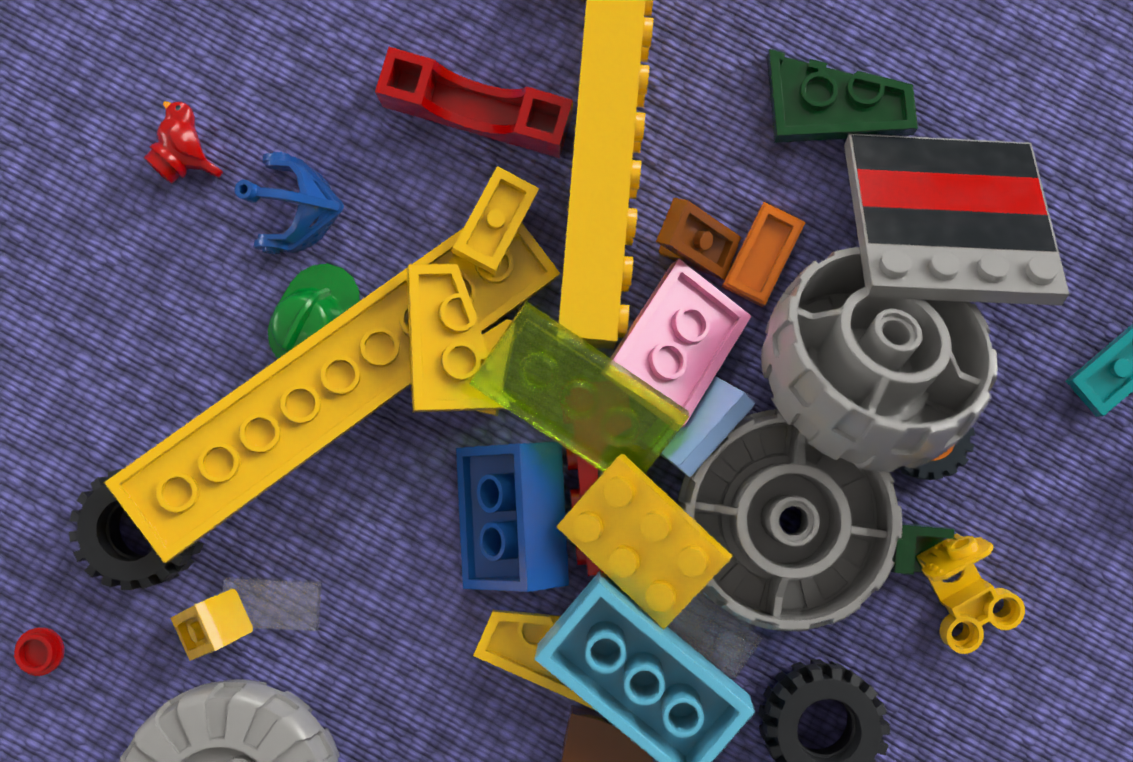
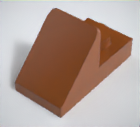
[656,198,742,280]

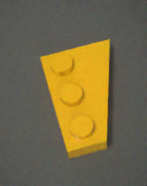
[407,264,512,412]
[473,609,595,710]

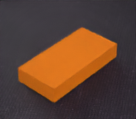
[721,202,806,307]

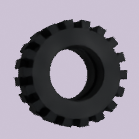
[69,469,204,590]
[758,659,890,762]

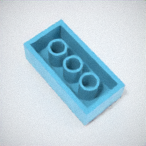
[535,571,755,762]

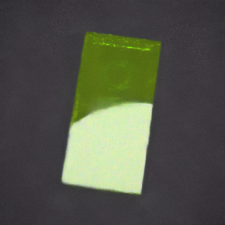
[470,301,689,473]

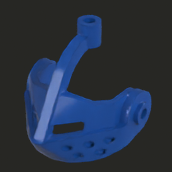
[235,152,344,254]

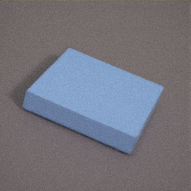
[640,376,755,477]

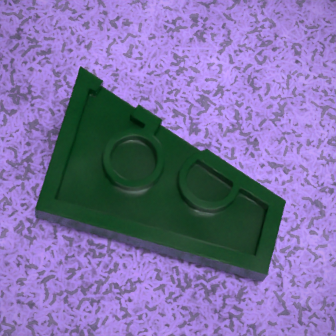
[767,49,918,143]

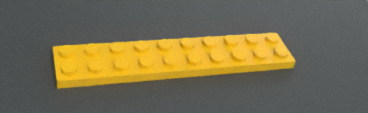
[104,223,561,563]

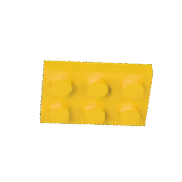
[556,454,732,630]

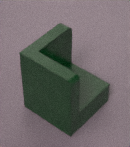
[891,523,955,575]

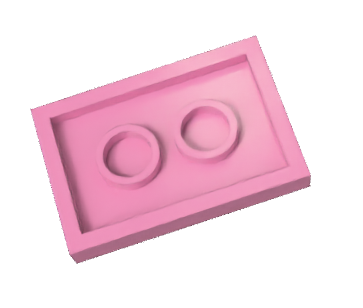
[601,259,751,430]

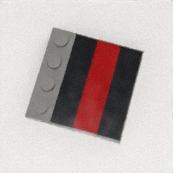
[844,133,1069,306]

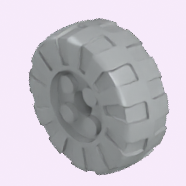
[761,247,998,472]
[677,409,902,632]
[119,679,340,762]

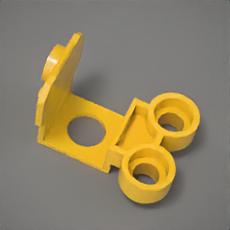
[916,533,1025,654]

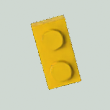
[452,166,540,274]

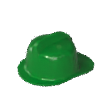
[267,264,360,359]

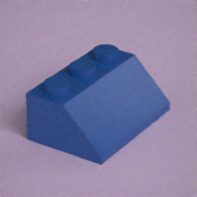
[456,442,569,592]

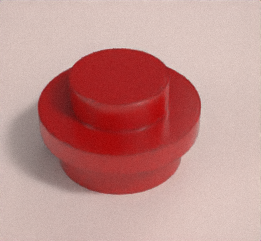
[14,627,65,676]

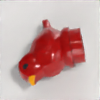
[143,101,223,184]

